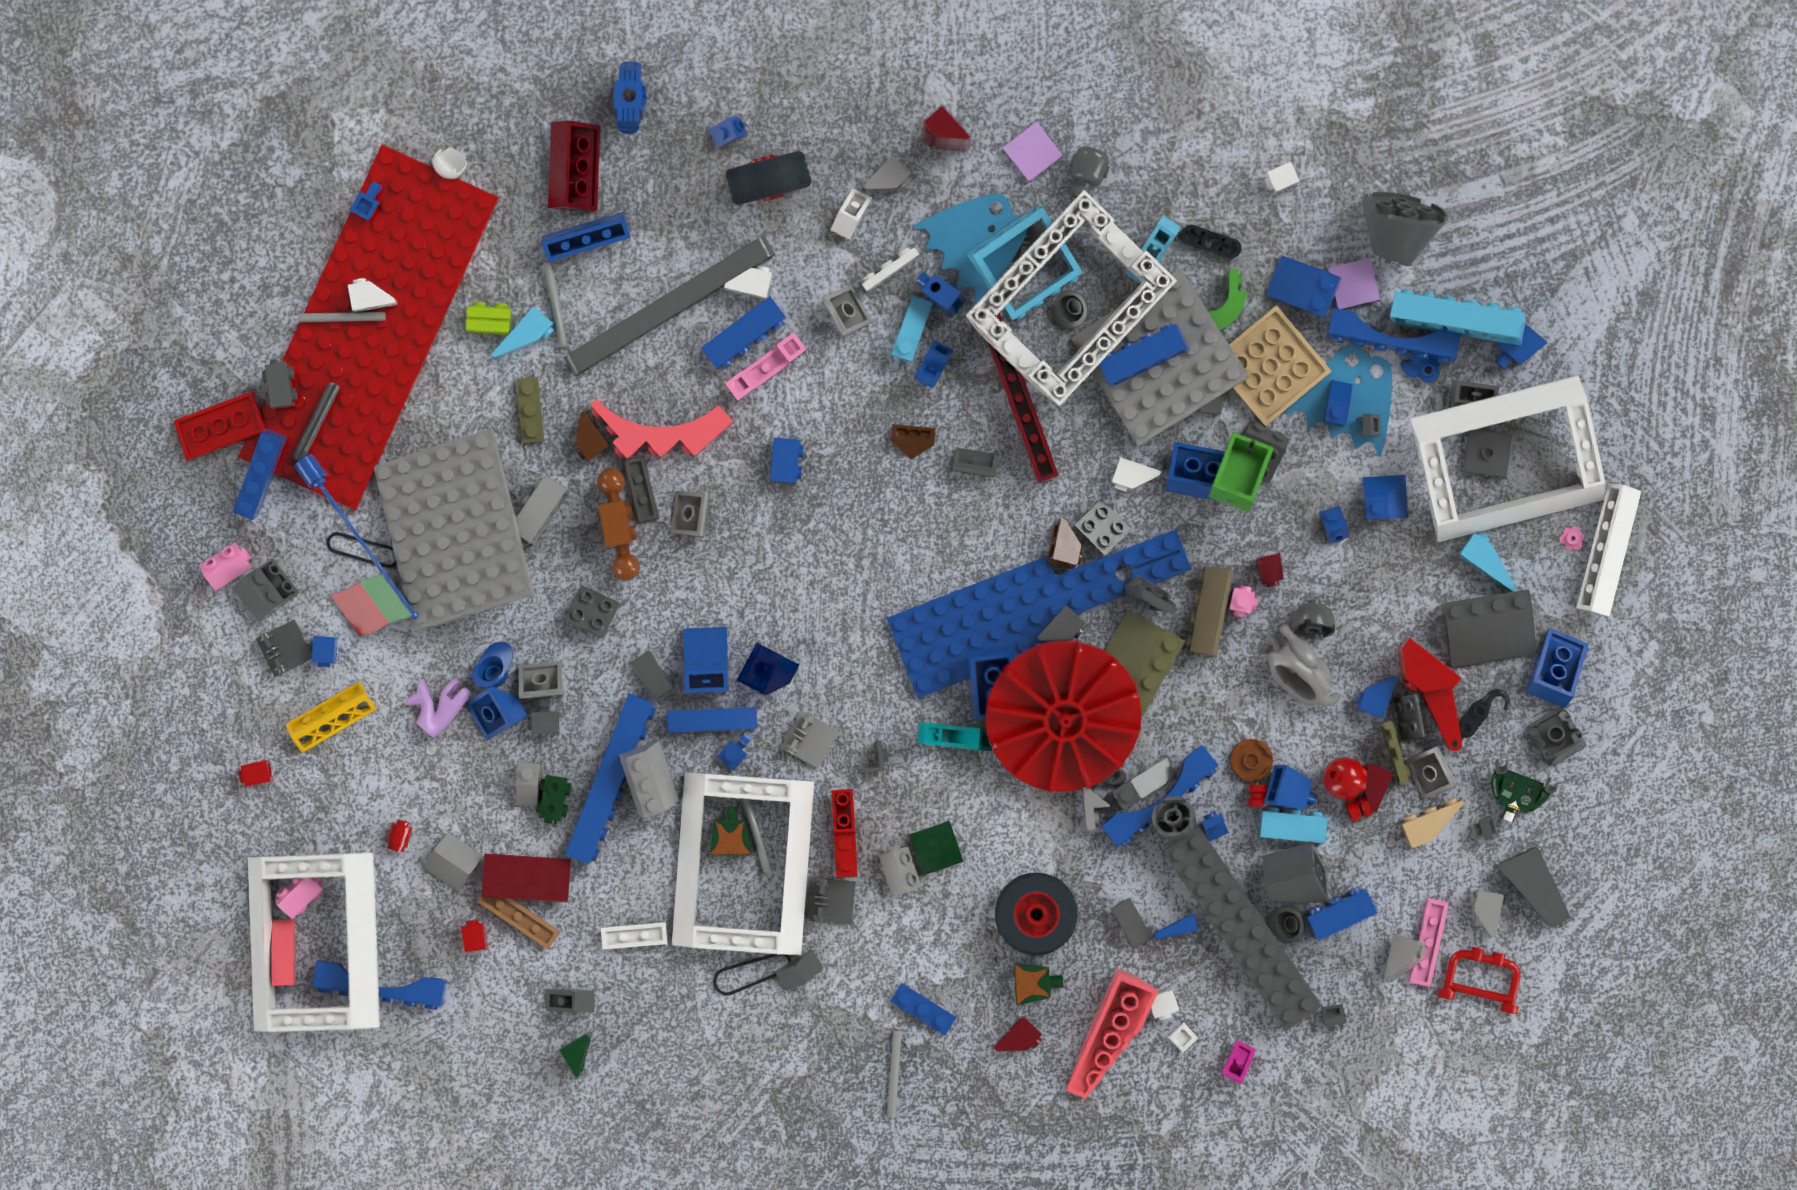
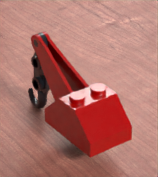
[1397,638,1510,751]

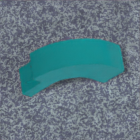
[917,722,992,751]

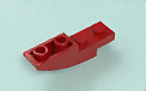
[831,789,858,878]

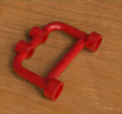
[1437,947,1521,1015]

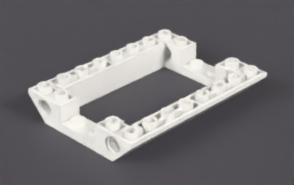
[966,190,1177,406]
[1410,375,1606,542]
[672,772,814,955]
[248,853,380,1032]

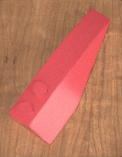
[1066,968,1158,1099]

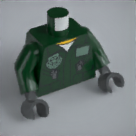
[1490,759,1559,823]

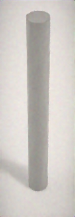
[543,262,568,348]
[298,312,386,322]
[740,798,772,873]
[887,1030,902,1118]

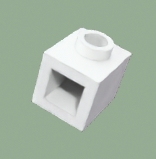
[1264,162,1300,194]
[1148,989,1179,1021]

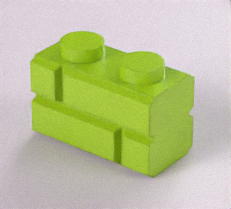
[466,302,512,335]

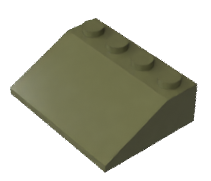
[1104,610,1185,717]

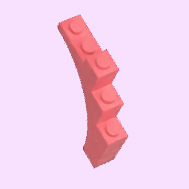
[590,399,734,459]

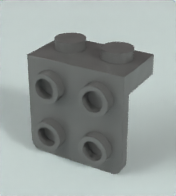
[1244,421,1290,483]

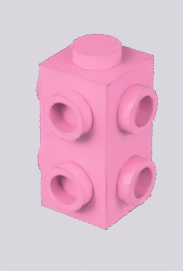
[199,542,252,591]
[1227,585,1258,618]
[275,877,323,919]

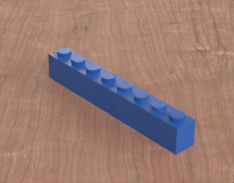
[565,694,656,864]

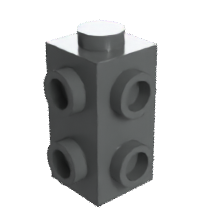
[262,359,297,409]

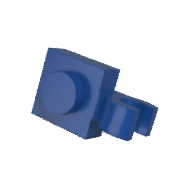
[350,182,382,221]
[717,733,752,771]

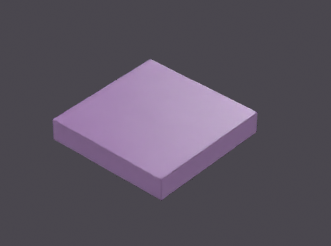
[1003,122,1063,182]
[1328,258,1380,309]

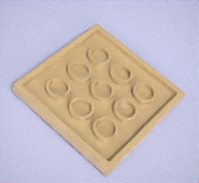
[1229,305,1332,426]

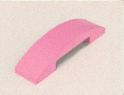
[725,332,807,401]

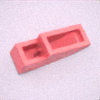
[271,919,296,986]

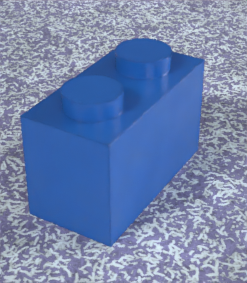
[770,438,804,484]

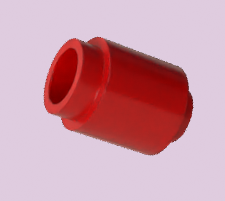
[386,819,413,852]

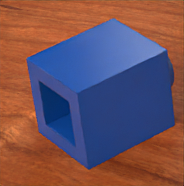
[312,636,338,667]

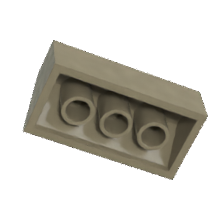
[1185,566,1233,657]

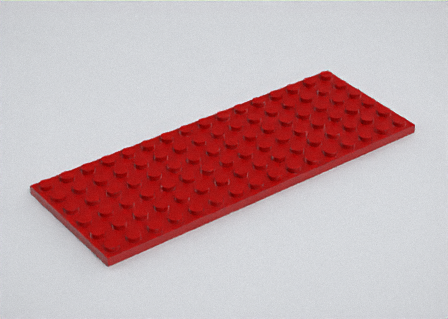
[238,144,500,511]

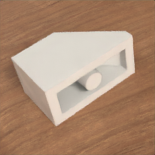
[831,188,872,239]
[724,266,773,300]
[348,278,397,312]
[1111,457,1161,492]

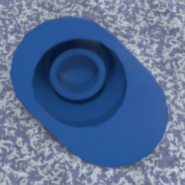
[472,641,513,688]

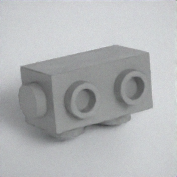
[879,845,921,896]

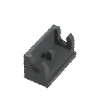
[952,447,999,478]

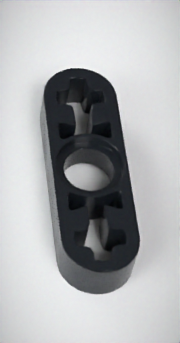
[1181,225,1242,259]

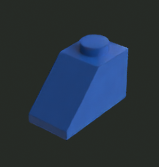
[1323,380,1353,427]
[1355,676,1398,718]

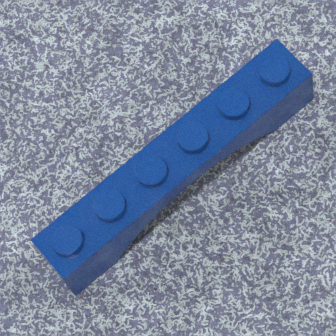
[1327,308,1461,364]
[1101,745,1218,847]
[312,960,447,1010]

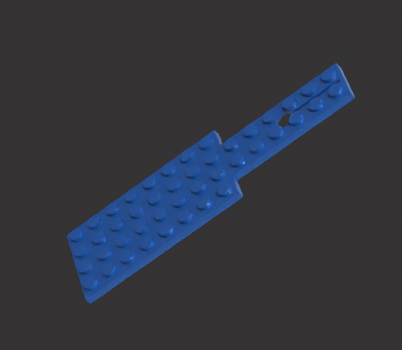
[887,529,1192,698]

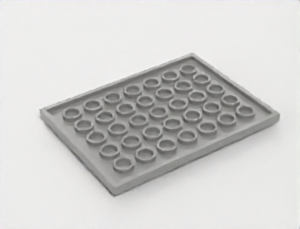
[374,429,534,632]

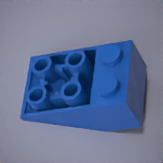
[683,627,729,693]

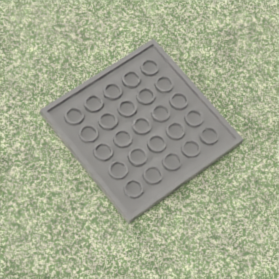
[1071,268,1250,447]

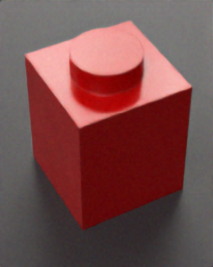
[238,760,273,787]
[461,919,488,952]

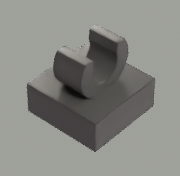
[1356,413,1380,437]
[1471,815,1497,841]
[1321,1004,1347,1031]

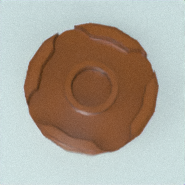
[1230,739,1273,782]

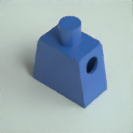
[916,272,966,318]
[1494,323,1547,370]
[1264,765,1317,810]

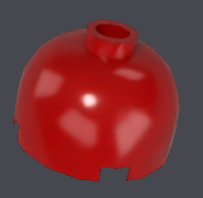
[1323,757,1367,801]

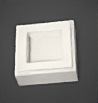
[1168,1022,1198,1053]

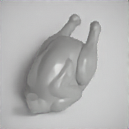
[1268,625,1341,706]

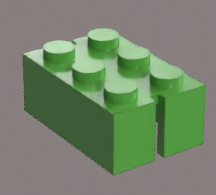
[1208,432,1274,513]

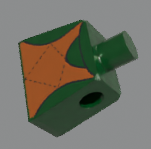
[710,807,752,855]
[1014,963,1063,1005]

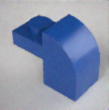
[914,341,954,388]

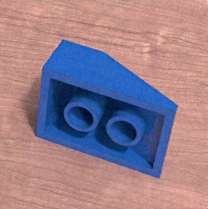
[1265,255,1342,319]
[1525,628,1589,708]

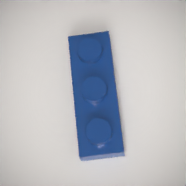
[890,982,957,1035]

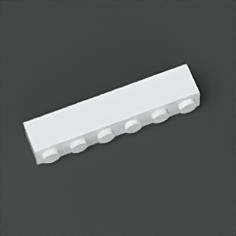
[1576,483,1641,616]

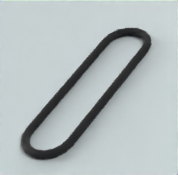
[327,532,397,568]

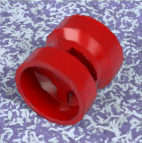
[1247,785,1269,807]
[1345,795,1373,823]

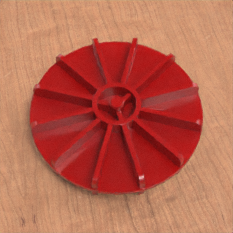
[986,640,1142,793]

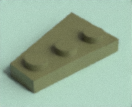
[1379,720,1411,785]

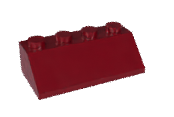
[922,104,971,152]
[548,120,601,211]

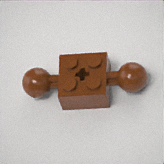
[597,468,640,581]

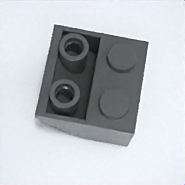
[1448,380,1500,429]
[233,559,299,622]

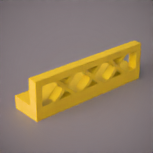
[285,681,377,753]

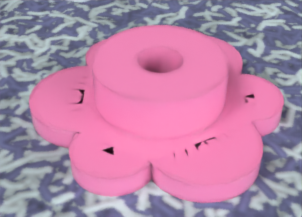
[1559,526,1585,550]

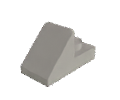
[1082,787,1110,831]

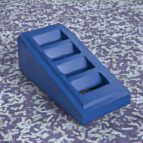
[1153,913,1198,940]

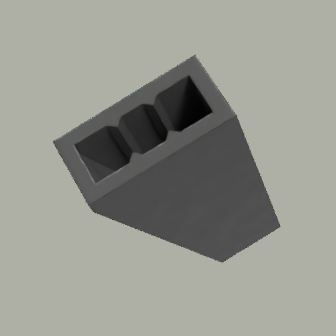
[1496,847,1571,929]

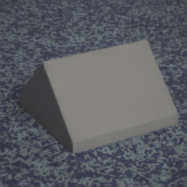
[822,285,872,339]
[670,491,710,538]
[518,661,565,699]
[1405,746,1457,799]
[424,832,484,892]

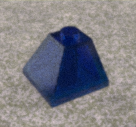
[737,643,799,696]

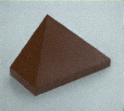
[891,424,936,459]

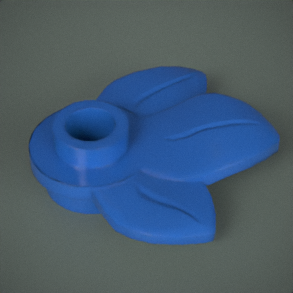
[1400,354,1441,383]

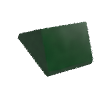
[909,821,964,875]
[559,1032,592,1078]

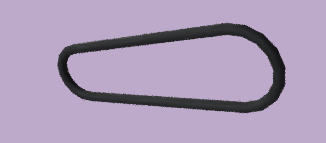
[713,954,791,996]

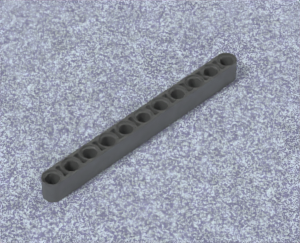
[564,236,775,376]

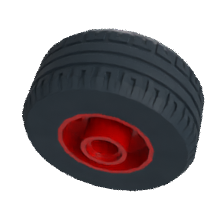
[725,151,812,206]
[995,872,1078,956]

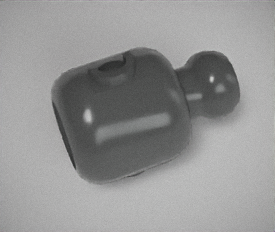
[1069,146,1110,198]

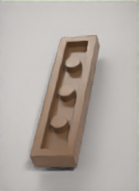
[477,895,561,950]

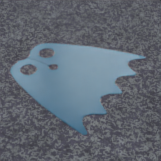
[913,194,1027,306]
[1286,345,1392,457]

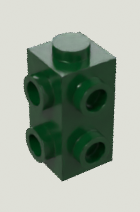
[536,775,572,825]

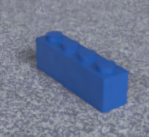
[541,212,631,262]
[701,296,786,370]
[1099,323,1190,387]
[233,429,287,520]

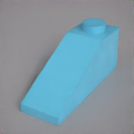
[1126,216,1181,284]
[891,296,933,364]
[491,306,555,359]
[1458,532,1515,592]

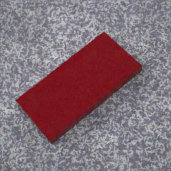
[481,853,571,903]

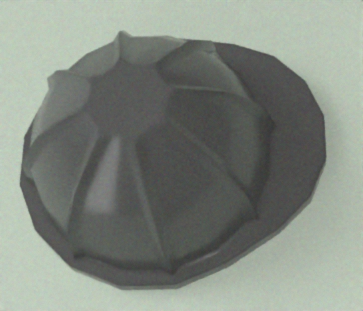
[1054,290,1088,330]
[1267,907,1306,943]

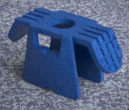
[613,61,647,134]

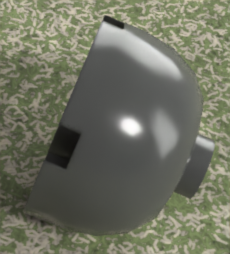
[1292,600,1335,639]
[1152,796,1197,841]

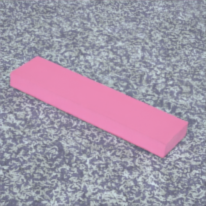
[1408,898,1449,987]

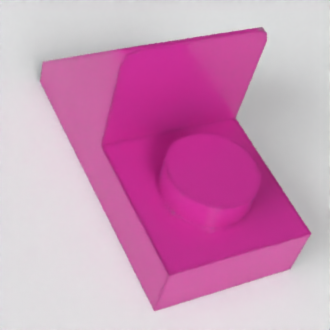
[1221,1040,1256,1084]

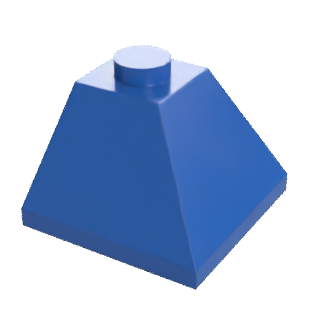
[1362,475,1408,520]
[465,686,528,741]

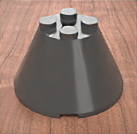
[1362,192,1448,267]

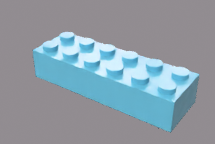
[1390,289,1526,346]

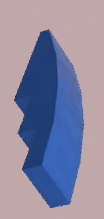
[666,707,757,733]

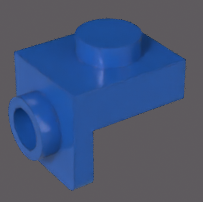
[708,116,747,149]
[1319,506,1349,543]
[1200,811,1228,841]

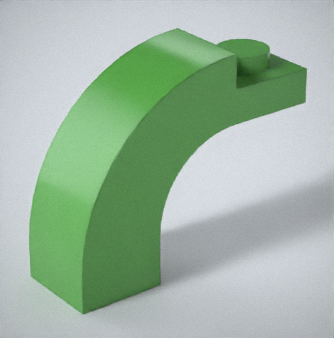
[1209,269,1247,331]

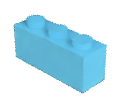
[1259,807,1328,844]

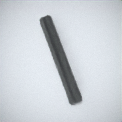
[292,382,340,461]

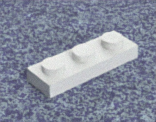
[862,247,920,293]
[601,922,668,950]

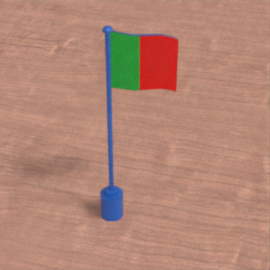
[294,454,419,635]

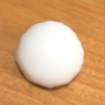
[432,147,468,179]

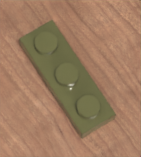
[516,377,544,444]

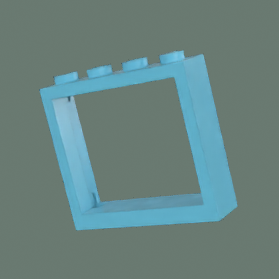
[967,206,1082,321]

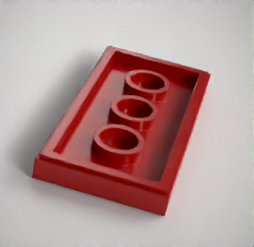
[173,391,266,462]

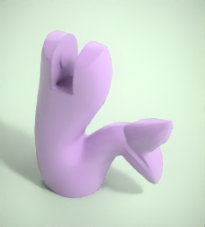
[406,679,471,738]

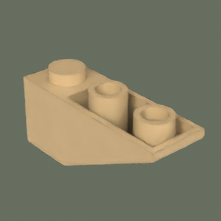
[1400,798,1464,848]

